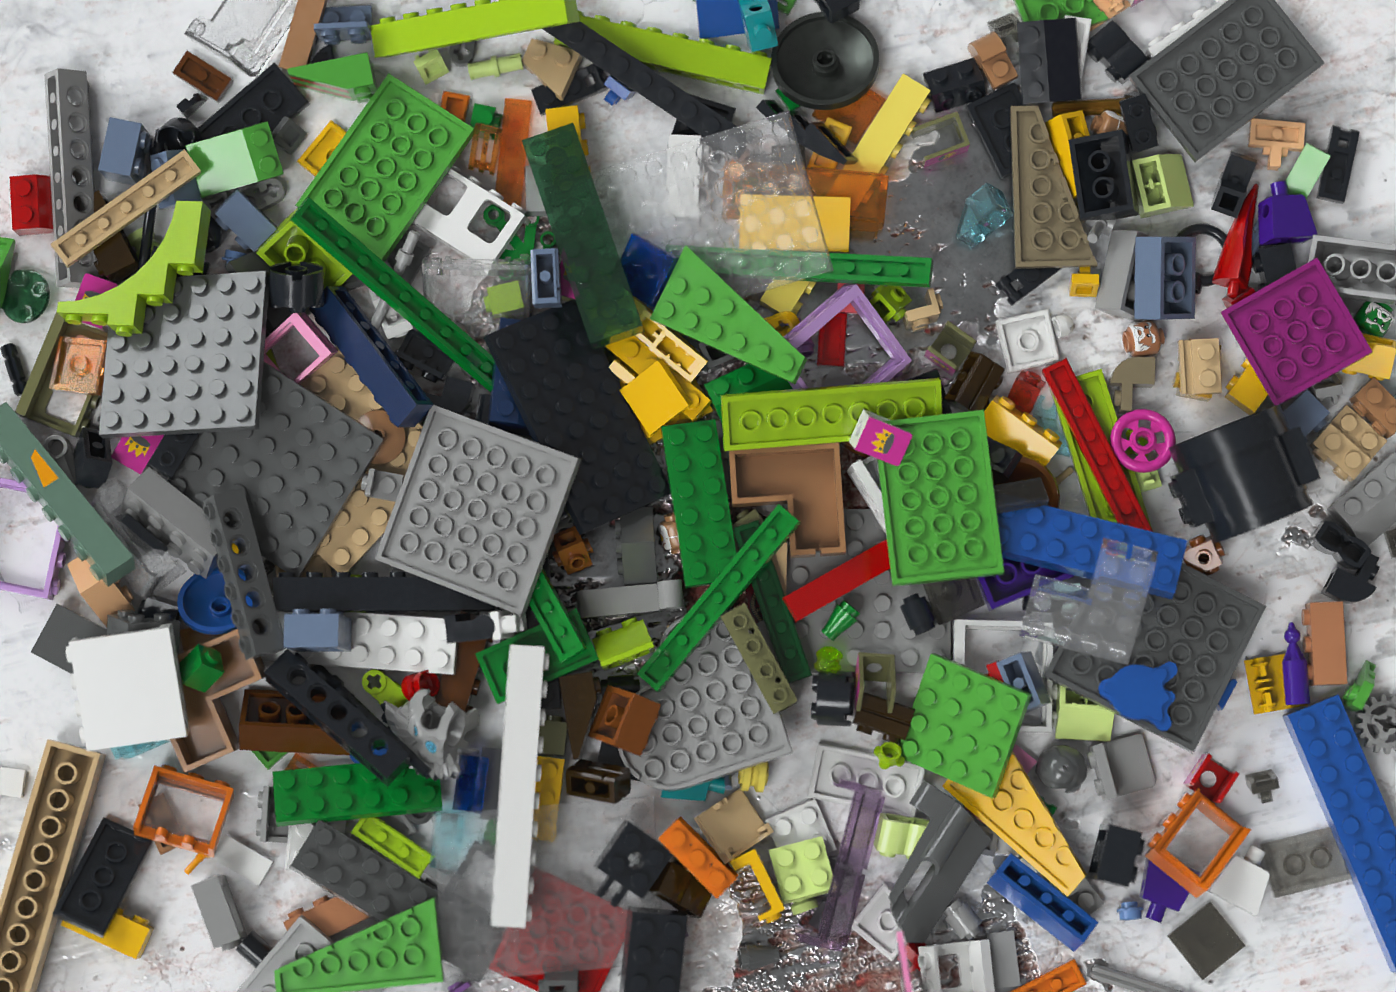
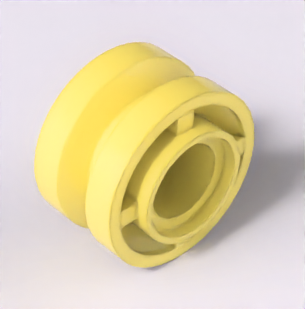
[738,762,769,793]

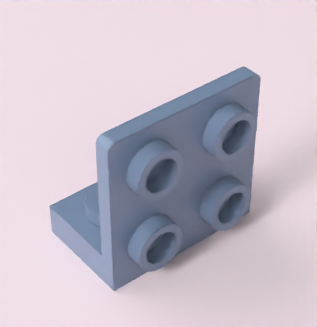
[314,5,373,45]

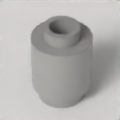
[944,898,982,940]

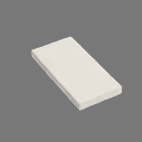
[807,743,925,817]

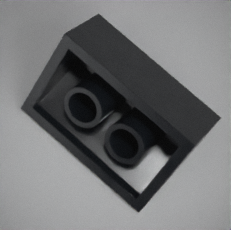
[1017,18,1082,104]
[1069,129,1140,220]

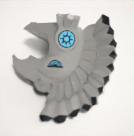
[380,689,480,781]

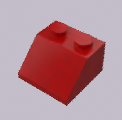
[9,174,54,236]

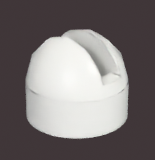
[1051,315,1074,338]

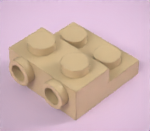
[1309,405,1387,482]

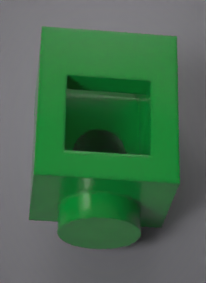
[470,103,503,141]

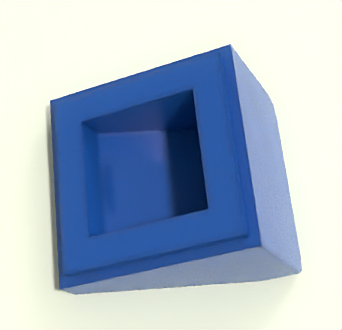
[1216,679,1238,711]

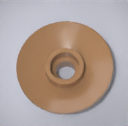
[357,410,406,465]

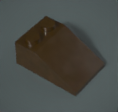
[93,190,139,282]
[559,671,602,761]

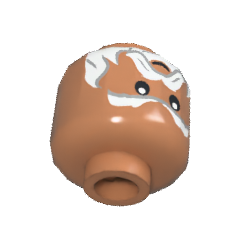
[1122,320,1165,357]

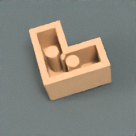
[67,557,135,628]

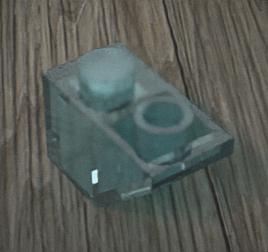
[956,183,1013,247]

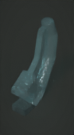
[1032,395,1070,457]

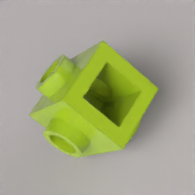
[869,285,913,324]

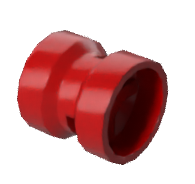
[401,670,440,701]

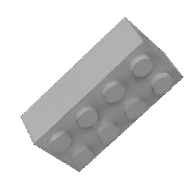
[1308,235,1396,305]
[121,467,218,579]

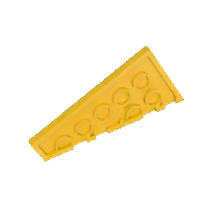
[942,750,1087,897]

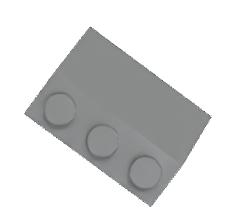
[1095,230,1154,322]
[1327,453,1396,546]

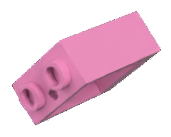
[264,312,338,385]

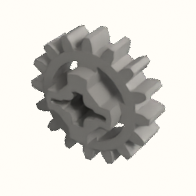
[1354,694,1396,754]

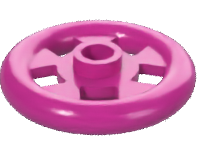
[1110,409,1176,473]

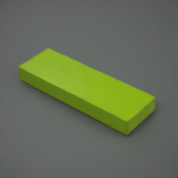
[351,817,435,879]

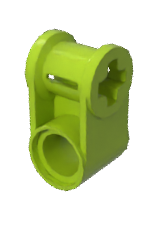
[362,669,409,708]

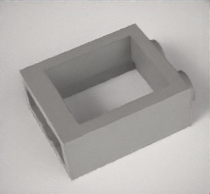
[191,875,247,951]

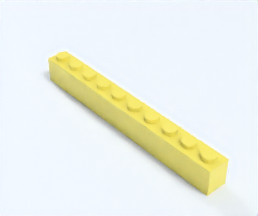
[760,74,932,316]

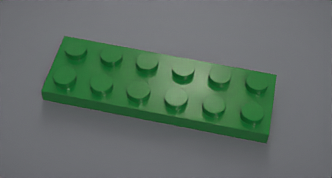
[661,419,736,588]
[272,763,443,827]

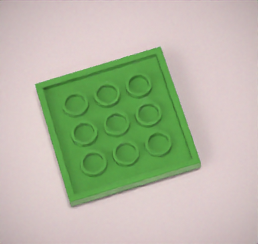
[899,653,1032,798]

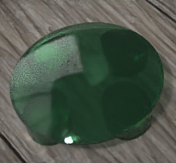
[1,270,50,323]

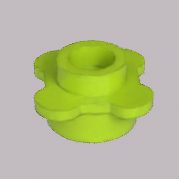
[874,742,905,769]

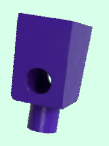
[1258,181,1318,245]
[1139,858,1200,923]

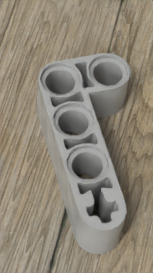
[576,580,684,619]

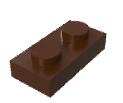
[172,51,233,103]

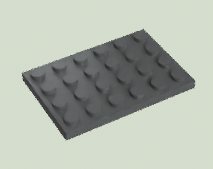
[1128,0,1325,162]

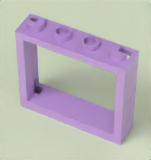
[784,283,912,389]
[0,478,69,600]

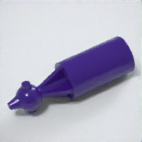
[1282,622,1311,705]

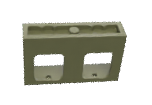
[15,312,108,439]
[720,603,798,714]

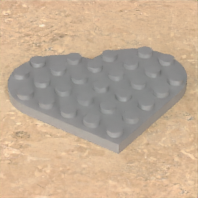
[618,616,793,791]

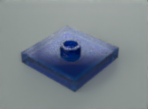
[610,233,679,307]
[452,755,489,813]

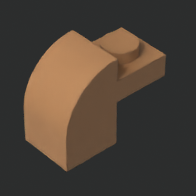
[967,31,1018,90]

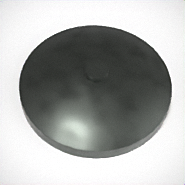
[771,12,879,110]

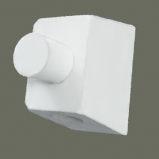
[1207,845,1270,916]

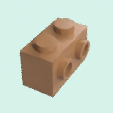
[1349,377,1396,439]

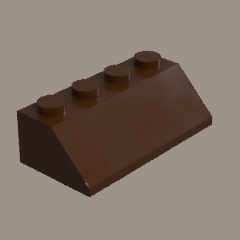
[239,689,354,755]

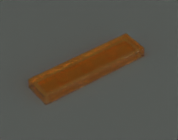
[495,98,532,207]

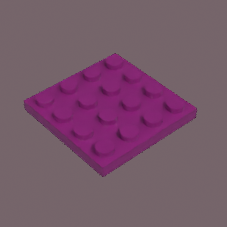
[1221,258,1373,406]

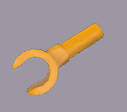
[184,840,211,875]

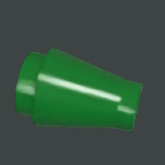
[821,600,860,641]

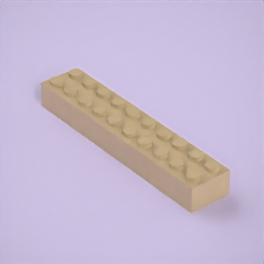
[0,739,106,992]

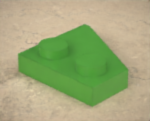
[1342,660,1376,712]

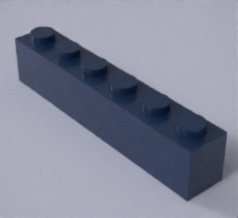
[309,286,434,427]

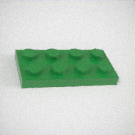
[475,609,599,705]

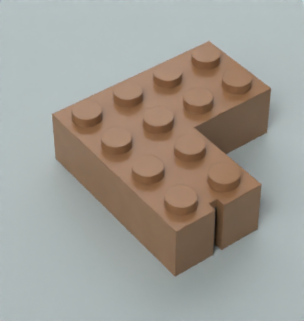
[729,442,846,558]
[170,629,266,773]

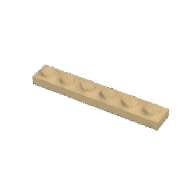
[50,149,201,268]

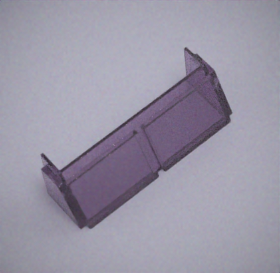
[794,779,885,952]

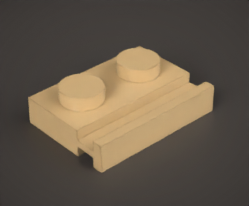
[1177,338,1222,396]

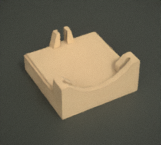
[694,788,774,865]

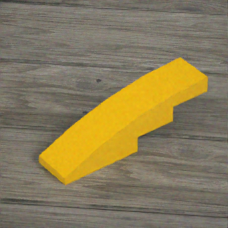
[609,290,708,382]

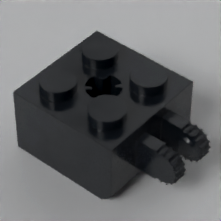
[594,820,673,907]

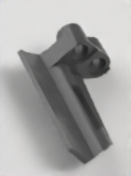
[888,780,991,943]

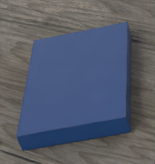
[695,0,780,39]

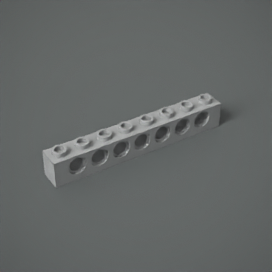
[44,68,100,288]

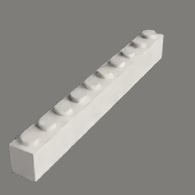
[490,645,549,928]

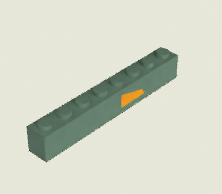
[0,402,135,587]

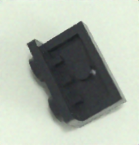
[923,58,986,113]
[1119,91,1159,153]
[395,329,455,383]

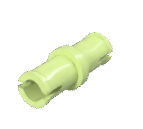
[468,52,524,80]

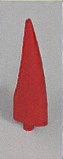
[1212,184,1259,298]

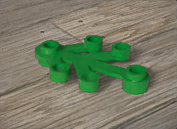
[483,204,557,282]

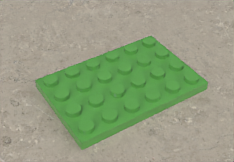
[296,73,477,262]
[877,410,1004,587]

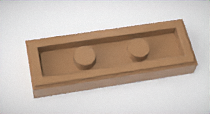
[278,0,328,69]

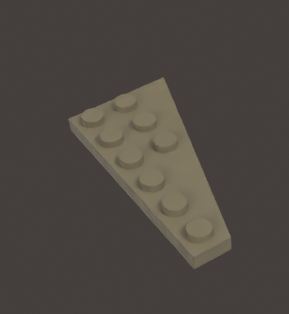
[1010,106,1098,269]

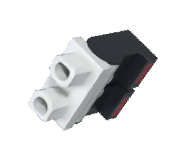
[444,610,527,643]

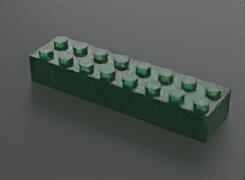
[522,123,645,350]

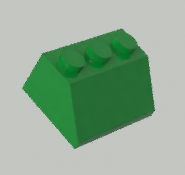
[704,364,793,424]

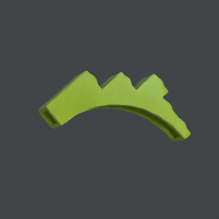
[56,201,211,337]

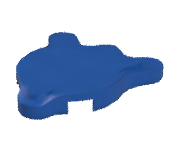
[1098,662,1178,732]

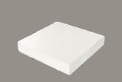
[995,309,1060,374]
[849,883,907,961]

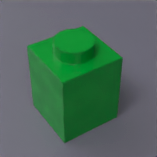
[179,644,224,693]

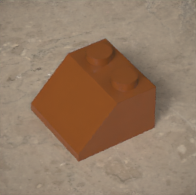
[588,685,661,756]

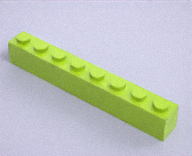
[370,0,579,58]
[554,10,772,95]

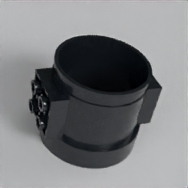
[1168,404,1320,543]

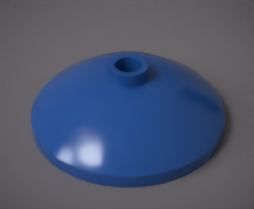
[177,566,253,635]

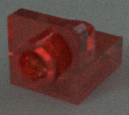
[1007,371,1046,414]

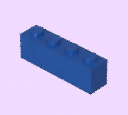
[987,853,1099,952]

